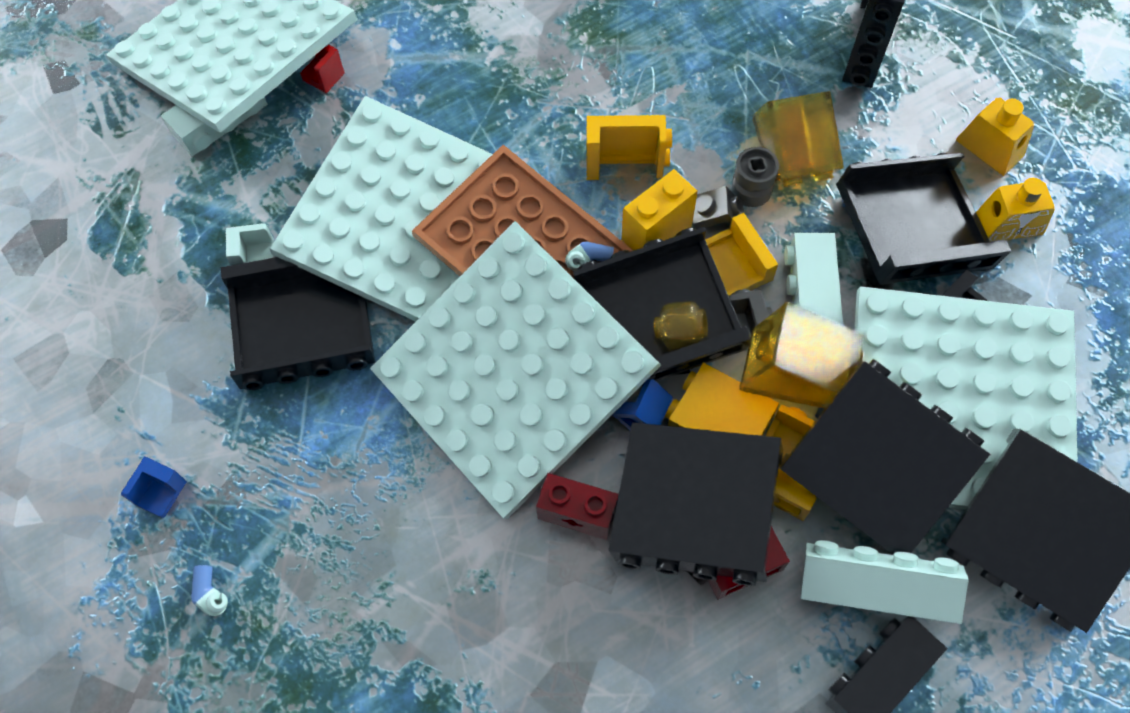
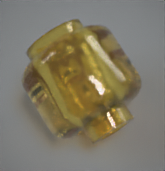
[654,301,708,349]

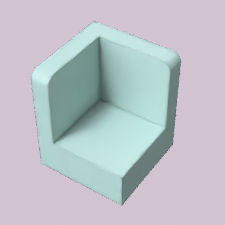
[226,223,275,265]

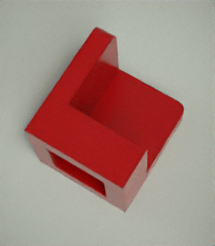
[300,44,345,94]

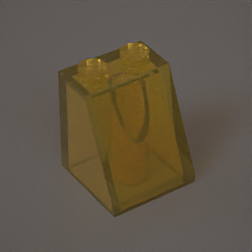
[752,91,844,187]
[739,301,864,408]

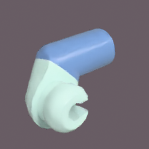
[565,242,614,271]
[191,565,228,616]

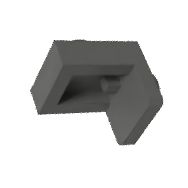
[692,186,744,229]
[729,289,774,343]

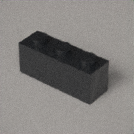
[826,616,948,713]

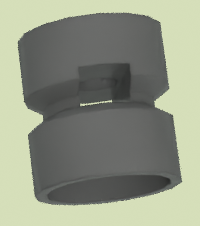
[731,147,779,207]

